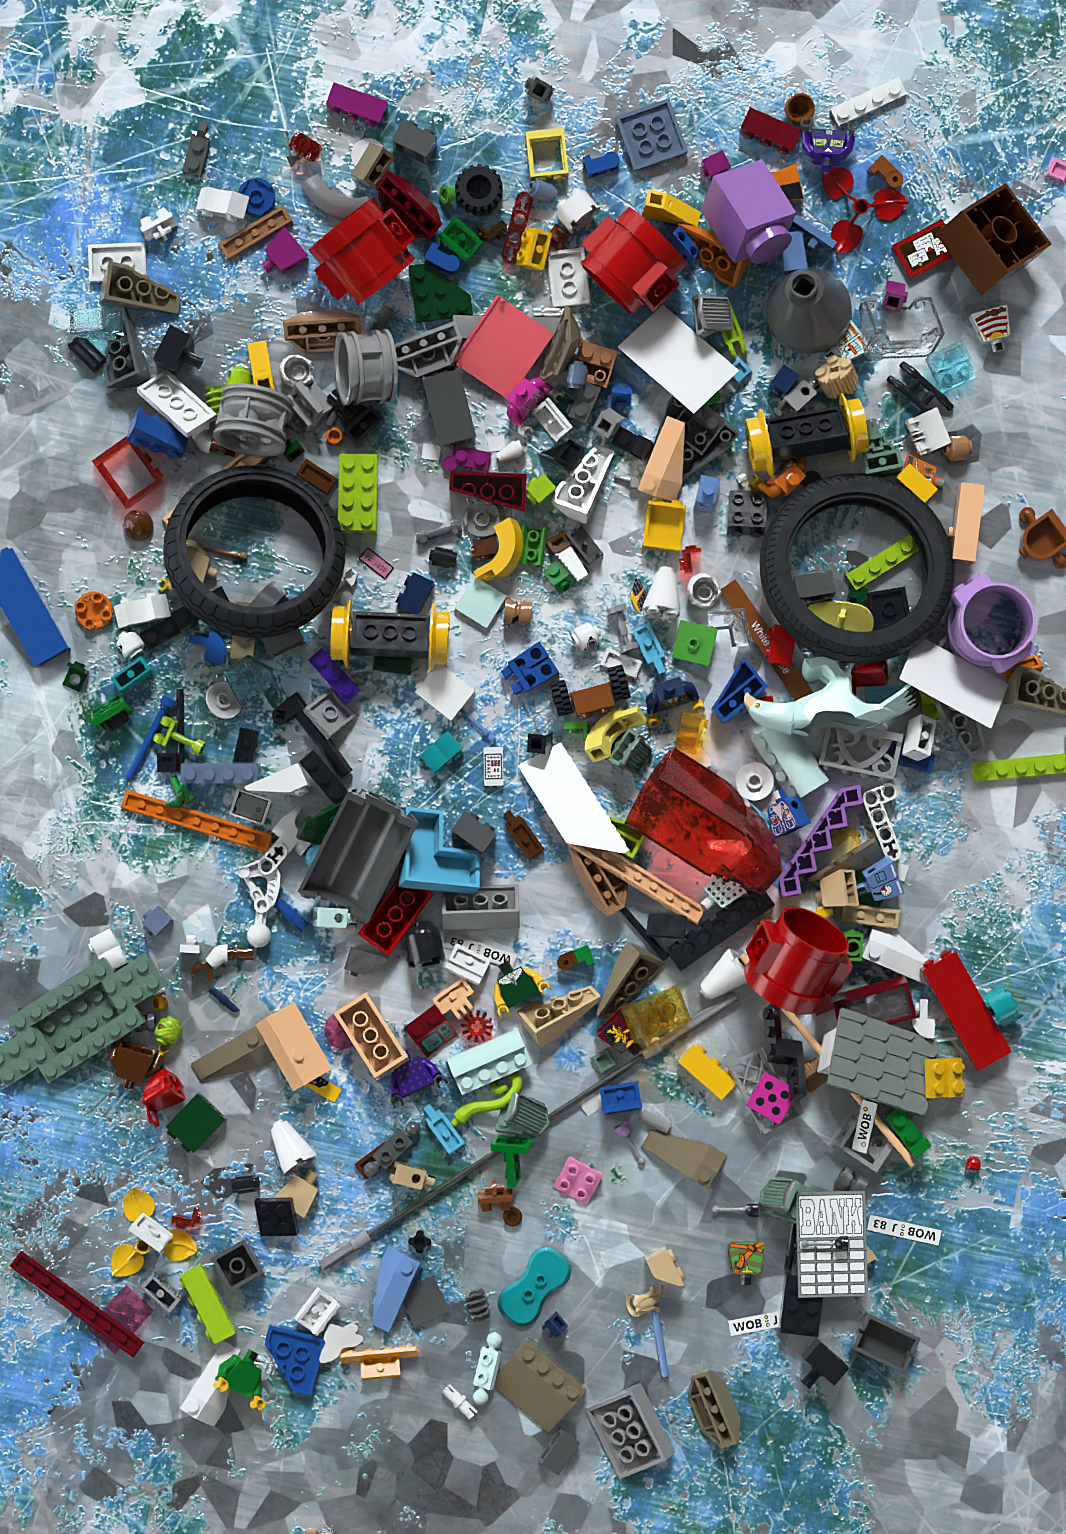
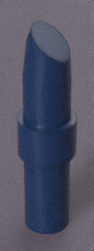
[208,986,240,1012]

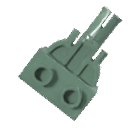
[860,418,904,477]

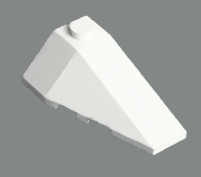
[551,445,615,524]
[180,1340,240,1427]

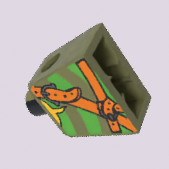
[727,1241,765,1285]

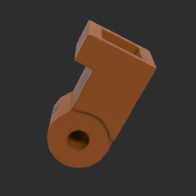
[867,155,903,190]

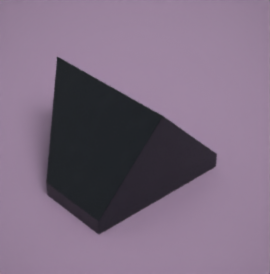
[537,439,585,474]

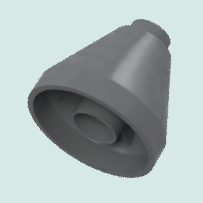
[766,268,852,354]

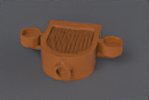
[1018,507,1066,569]

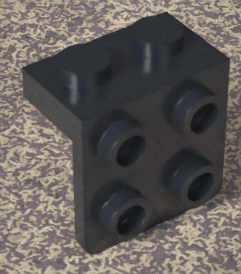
[727,490,767,538]

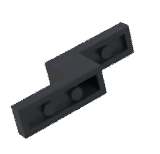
[139,586,230,651]
[299,750,348,805]
[762,1003,807,1102]

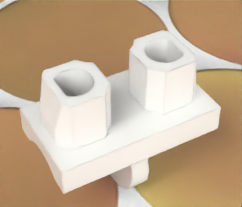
[140,208,177,241]

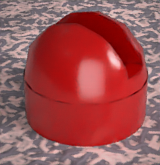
[965,1156,981,1170]

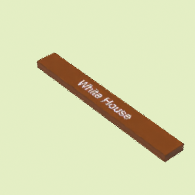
[721,579,814,701]

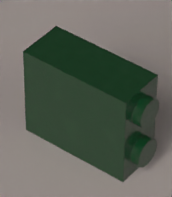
[166,1092,227,1153]

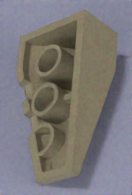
[191,1026,275,1080]

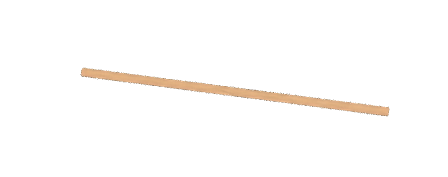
[738,953,917,1167]

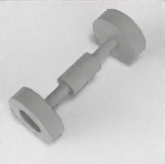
[607,604,639,653]

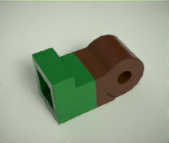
[557,945,595,971]

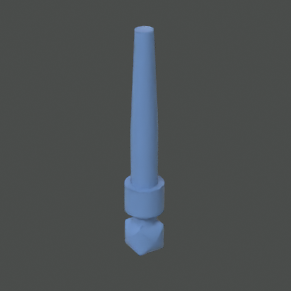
[460,709,496,742]

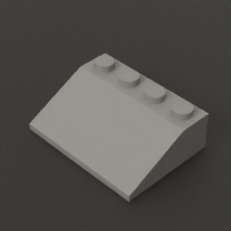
[585,1383,675,1479]

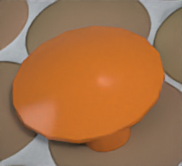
[75,591,113,630]

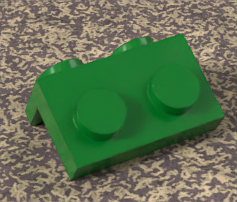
[437,216,484,261]
[542,551,590,595]

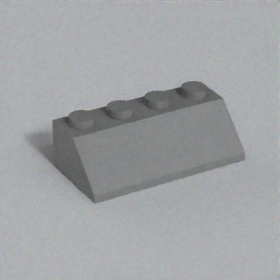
[442,884,520,930]

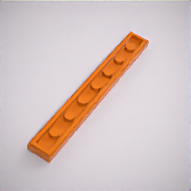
[121,790,273,852]

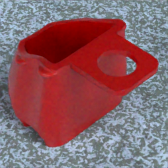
[851,660,888,696]
[142,1068,186,1127]

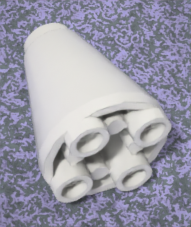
[642,567,680,623]

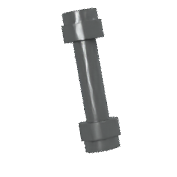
[415,521,462,545]

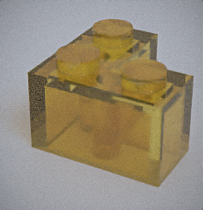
[673,710,709,755]

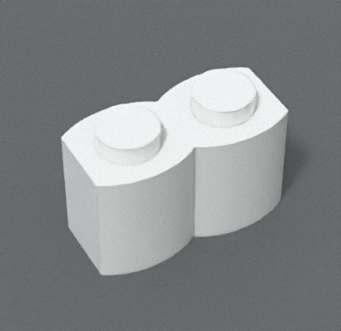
[88,928,128,970]

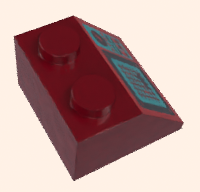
[404,1004,458,1058]

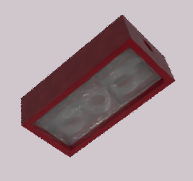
[830,975,917,1025]

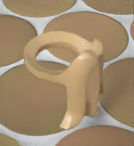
[626,1285,663,1317]

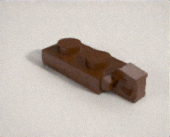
[504,810,545,860]

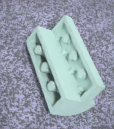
[751,728,829,798]
[447,1028,533,1095]

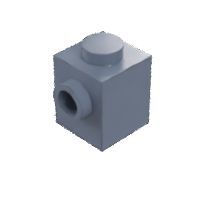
[142,906,173,936]

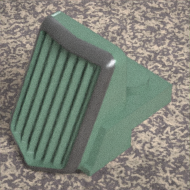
[605,728,652,775]
[495,1092,550,1140]
[760,1177,814,1225]

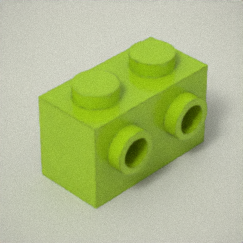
[526,473,556,507]

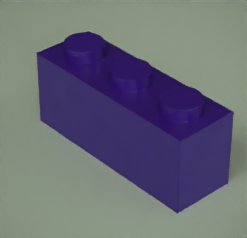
[308,648,361,704]

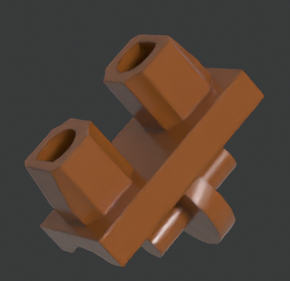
[477,1180,513,1212]

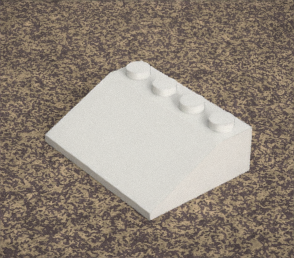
[245,763,312,797]

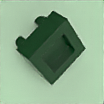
[283,438,305,463]
[847,587,869,606]

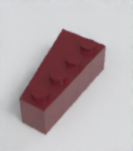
[449,471,527,512]

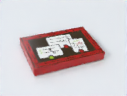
[892,219,952,280]

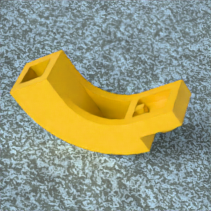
[473,517,523,581]

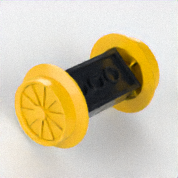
[745,393,869,477]
[331,599,450,672]

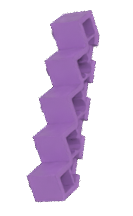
[779,785,863,898]

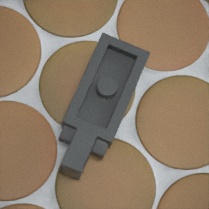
[182,122,210,177]

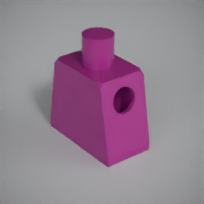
[261,227,309,274]

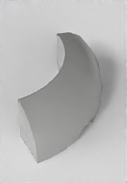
[302,174,369,220]

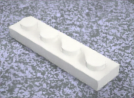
[830,77,907,127]

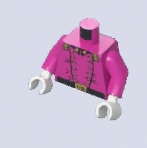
[506,377,564,438]

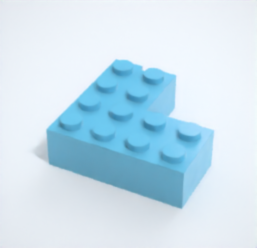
[399,807,480,894]

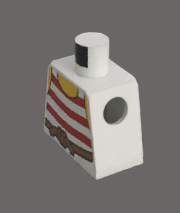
[969,305,1010,353]

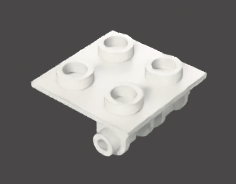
[905,407,952,457]

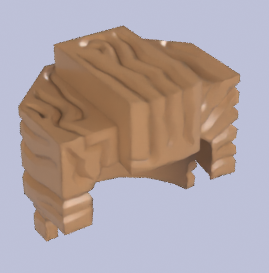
[804,1058,828,1096]

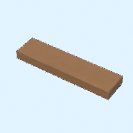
[218,205,293,261]

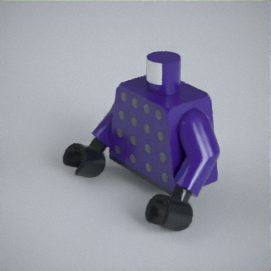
[389,1049,448,1108]

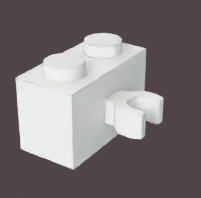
[902,714,942,761]

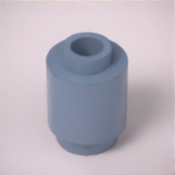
[528,179,557,203]
[566,360,587,389]

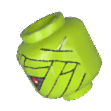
[154,1016,183,1046]

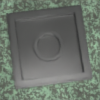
[403,1276,450,1327]

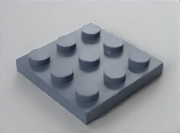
[615,98,688,172]

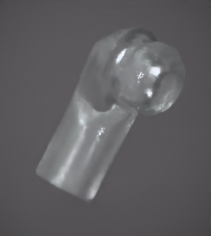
[254,1354,277,1374]

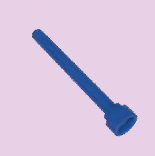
[126,695,176,781]

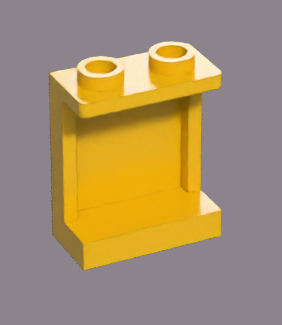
[642,498,687,553]

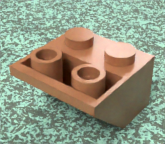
[575,341,618,388]

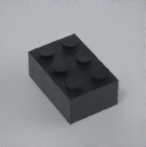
[778,1272,823,1337]

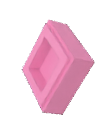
[1046,157,1066,183]

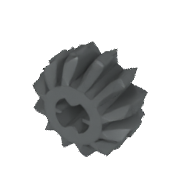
[465,1288,491,1322]

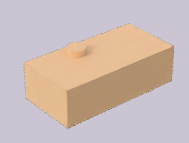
[948,482,985,565]
[334,992,409,1081]
[255,1002,332,1091]

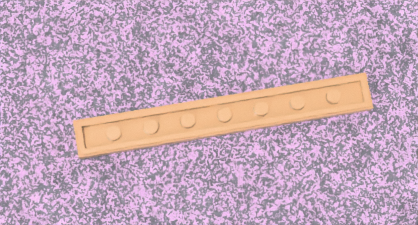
[567,843,706,926]

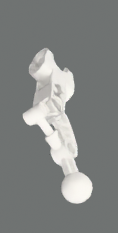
[238,806,313,948]

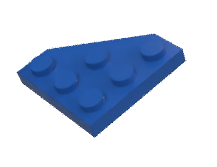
[265,1324,325,1396]

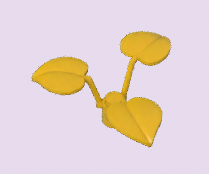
[111,1188,197,1277]

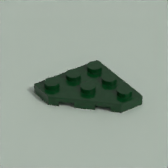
[409,263,473,323]
[296,802,342,845]

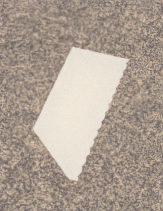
[518,743,629,853]

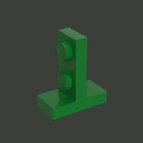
[885,1108,932,1157]
[490,1135,534,1188]

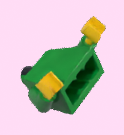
[213,1349,265,1410]

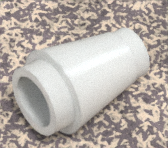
[496,440,526,464]

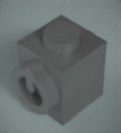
[524,74,554,103]

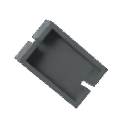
[850,1311,921,1374]

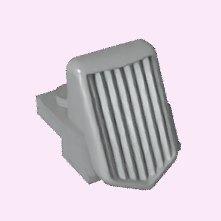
[691,294,733,339]
[286,381,334,435]

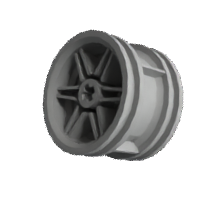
[334,329,398,405]

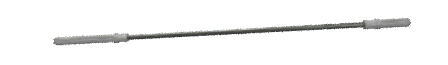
[318,992,739,1271]

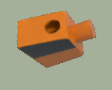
[771,164,804,204]

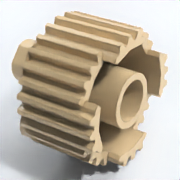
[815,355,859,400]

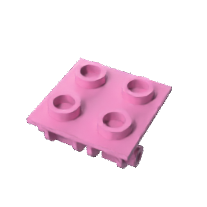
[553,1157,603,1205]

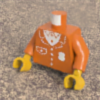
[748,458,807,498]

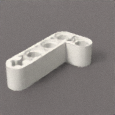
[862,783,901,861]

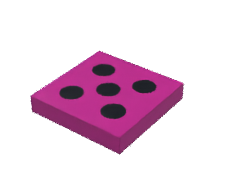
[745,1072,793,1125]

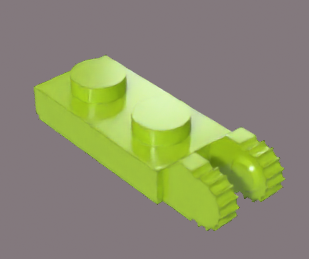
[720,304,748,359]

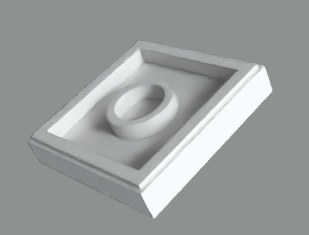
[128,1213,174,1253]

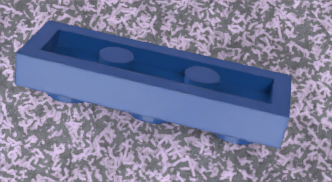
[877,742,935,773]

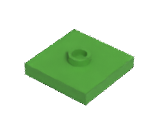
[672,620,718,666]

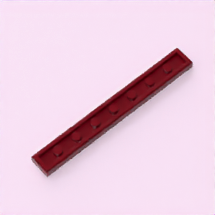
[10,1250,146,1358]

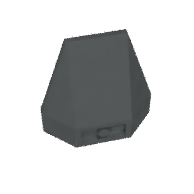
[649,395,740,480]

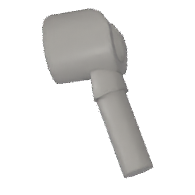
[614,474,640,489]

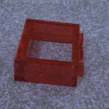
[92,436,164,509]

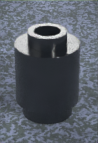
[428,546,457,568]
[231,1173,260,1194]

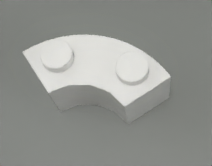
[196,187,249,222]
[114,592,171,629]

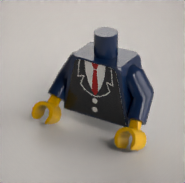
[645,677,705,728]

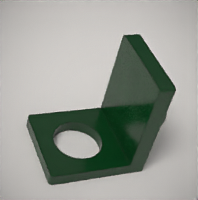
[62,661,89,692]

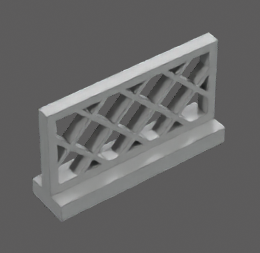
[727,1045,805,1135]

